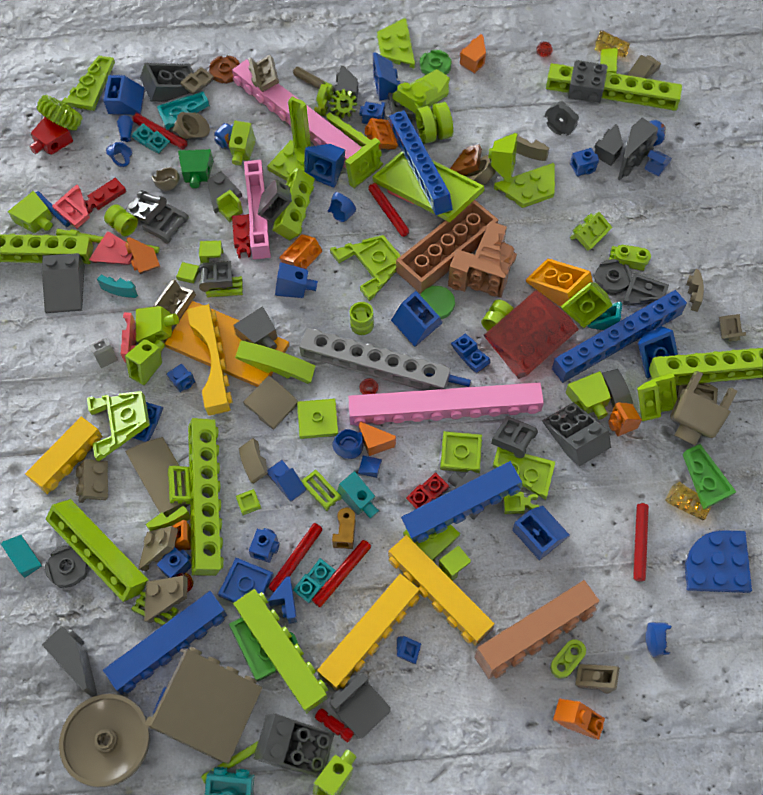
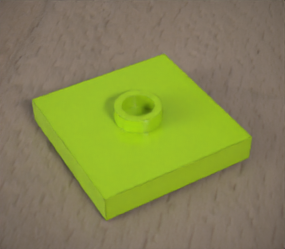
[297,398,338,439]
[440,431,482,473]
[403,524,460,561]

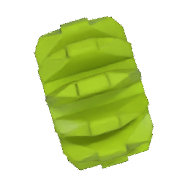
[329,89,358,118]

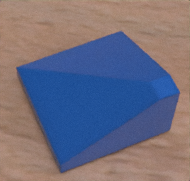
[358,455,382,478]
[397,636,422,664]

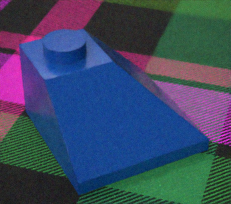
[304,144,345,188]
[638,326,678,378]

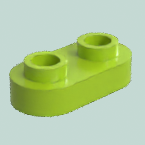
[614,245,651,267]
[550,639,586,679]

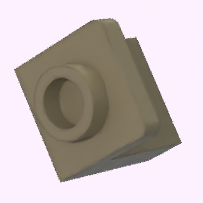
[719,314,746,342]

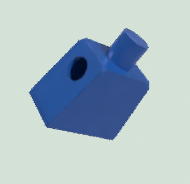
[275,262,318,298]

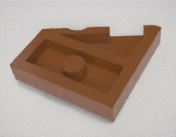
[450,144,482,175]

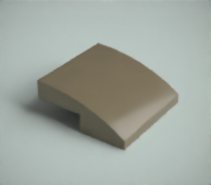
[243,376,298,430]

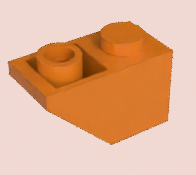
[460,34,486,73]
[125,237,160,274]
[608,402,642,436]
[553,699,605,740]

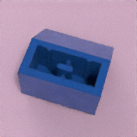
[103,75,145,115]
[391,291,443,347]
[512,505,570,561]

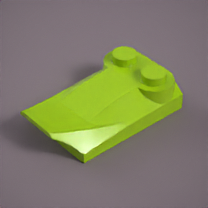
[392,69,450,113]

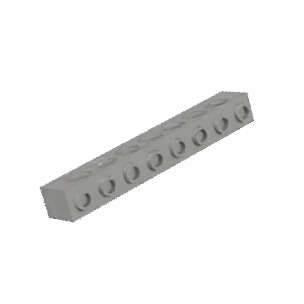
[299,328,451,390]

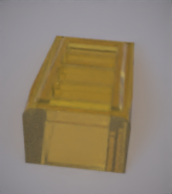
[594,30,630,57]
[665,482,711,521]

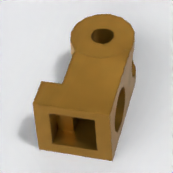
[332,507,356,549]

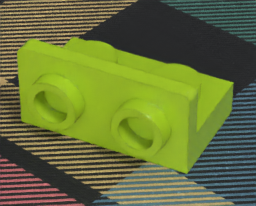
[569,212,613,251]

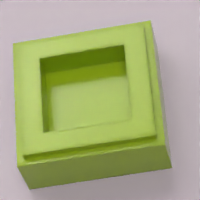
[176,262,199,284]
[236,489,262,515]

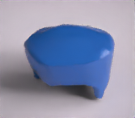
[328,192,356,222]
[332,429,364,459]
[646,622,672,658]

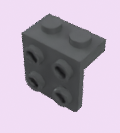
[568,60,607,103]
[330,672,391,739]

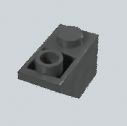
[334,66,359,103]
[594,124,623,166]

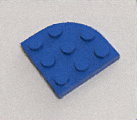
[685,530,752,593]

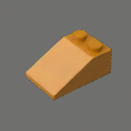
[525,258,593,306]

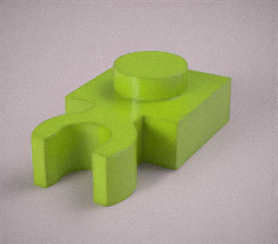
[503,492,539,514]

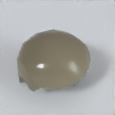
[151,167,180,191]

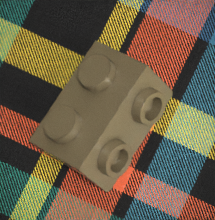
[248,55,279,92]
[153,279,196,319]
[76,459,108,503]

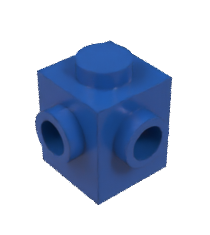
[570,147,599,177]
[248,528,280,563]
[157,547,191,578]

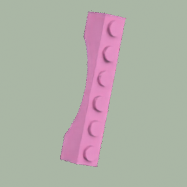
[244,160,271,260]

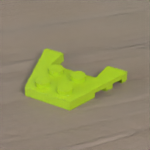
[330,235,401,301]
[87,391,150,461]

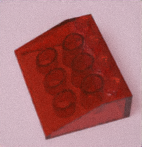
[483,290,579,379]

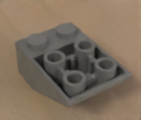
[618,117,659,180]
[542,402,611,467]
[253,714,334,777]

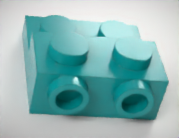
[205,767,255,795]

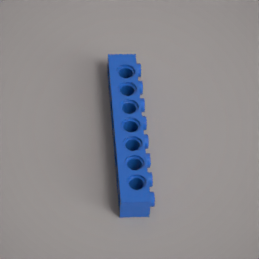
[389,110,453,215]
[552,289,687,383]

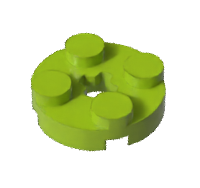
[314,81,334,116]

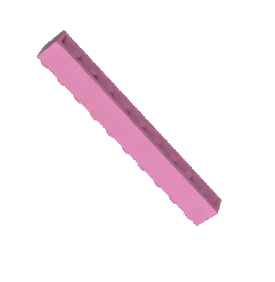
[232,59,362,168]
[348,382,544,426]

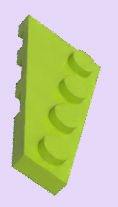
[62,55,115,111]

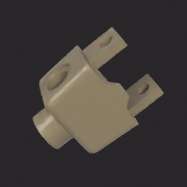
[670,371,738,446]

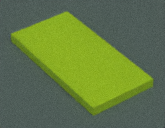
[372,151,484,222]

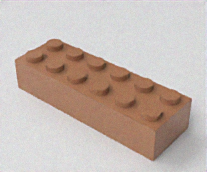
[396,200,499,294]
[474,580,600,679]

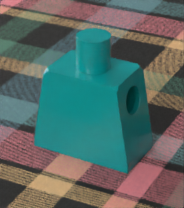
[337,471,379,519]

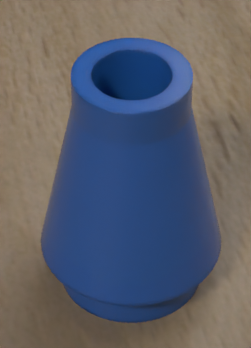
[117,115,134,142]

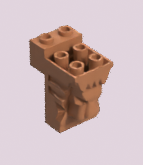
[448,221,517,298]

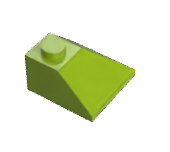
[488,133,518,182]
[561,282,613,328]

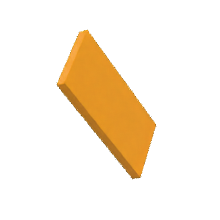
[164,301,290,387]

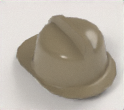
[173,112,210,139]
[463,155,496,185]

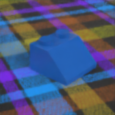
[373,52,400,101]

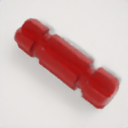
[315,708,354,742]

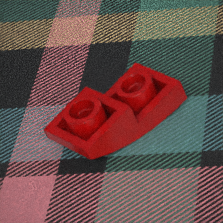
[406,472,450,509]

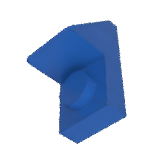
[644,150,672,176]
[267,460,306,502]
[268,577,297,624]

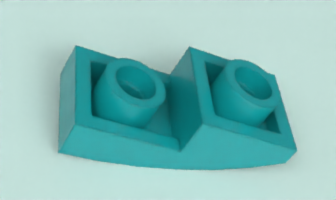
[132,124,170,154]
[97,274,138,298]
[293,558,336,603]

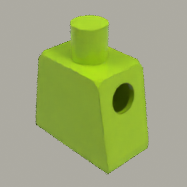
[229,120,256,166]
[8,191,53,233]
[136,306,179,343]
[125,339,165,386]
[565,371,611,420]
[313,750,357,795]

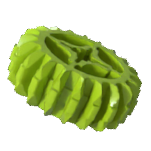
[36,95,83,130]

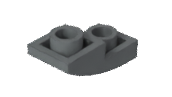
[602,369,634,408]

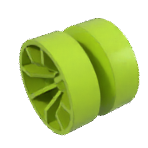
[415,102,454,144]

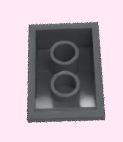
[140,63,194,102]
[42,253,85,313]
[42,626,98,697]

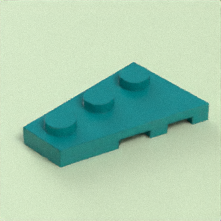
[157,91,209,130]

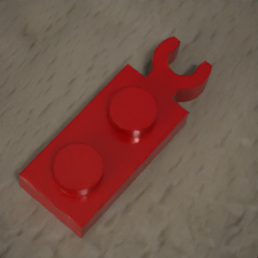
[84,177,127,214]
[232,214,251,258]

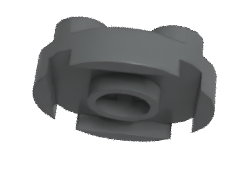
[545,101,579,136]
[594,259,632,294]
[45,546,88,588]

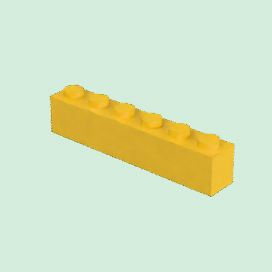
[388,535,495,646]
[317,574,420,691]

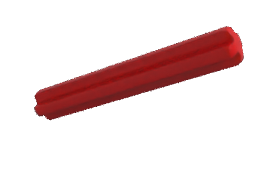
[132,113,188,150]
[368,183,409,237]
[633,503,649,582]
[269,523,323,592]
[312,540,371,607]

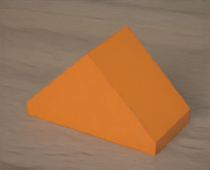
[359,422,396,456]
[172,520,191,551]

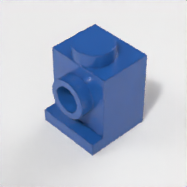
[359,102,385,124]

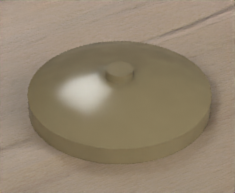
[59,694,150,788]

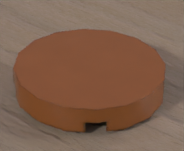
[209,55,240,84]

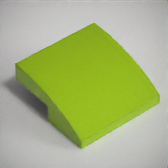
[637,373,677,422]

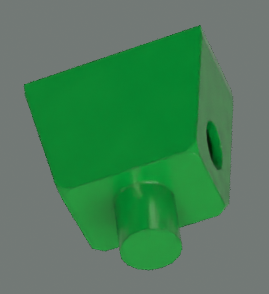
[178,149,213,189]

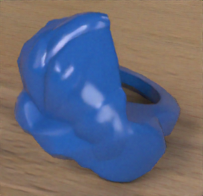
[106,142,132,167]

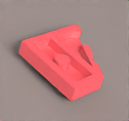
[52,184,90,229]
[89,231,134,265]
[121,312,137,363]

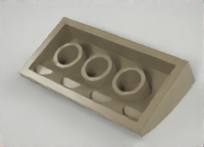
[125,437,190,518]

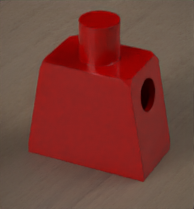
[29,117,73,155]

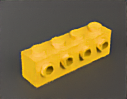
[25,416,102,495]

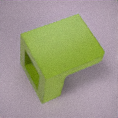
[216,190,243,222]
[199,241,224,264]
[439,545,471,581]

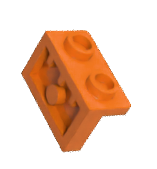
[365,118,398,150]
[279,234,322,269]

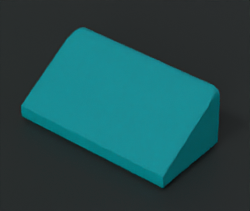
[0,535,42,578]

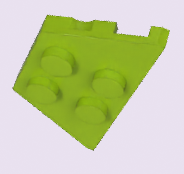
[377,18,415,68]
[493,163,555,208]

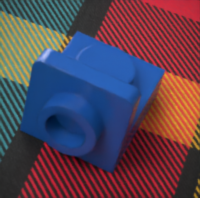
[166,363,195,392]

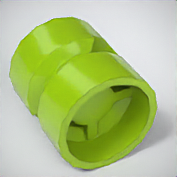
[104,204,138,237]
[481,299,515,335]
[349,302,374,335]

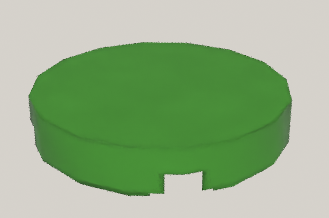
[420,50,452,75]
[420,286,455,320]

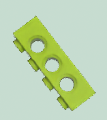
[272,168,315,241]

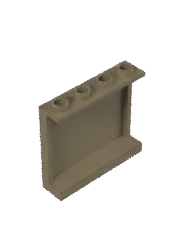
[144,647,263,764]

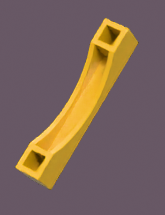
[187,304,233,416]

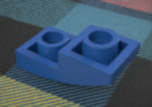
[451,333,490,373]
[133,402,164,442]

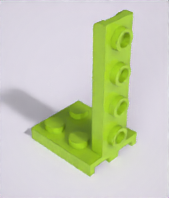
[267,96,311,181]
[326,112,383,188]

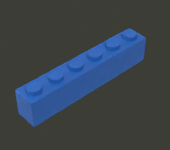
[401,461,522,543]
[103,591,227,695]

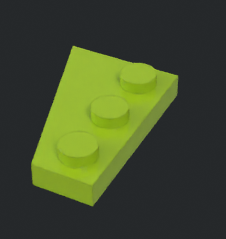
[493,447,555,500]

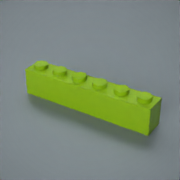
[45,499,148,602]
[233,588,328,714]

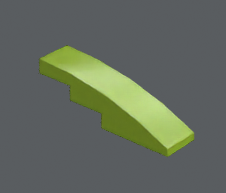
[235,341,315,384]

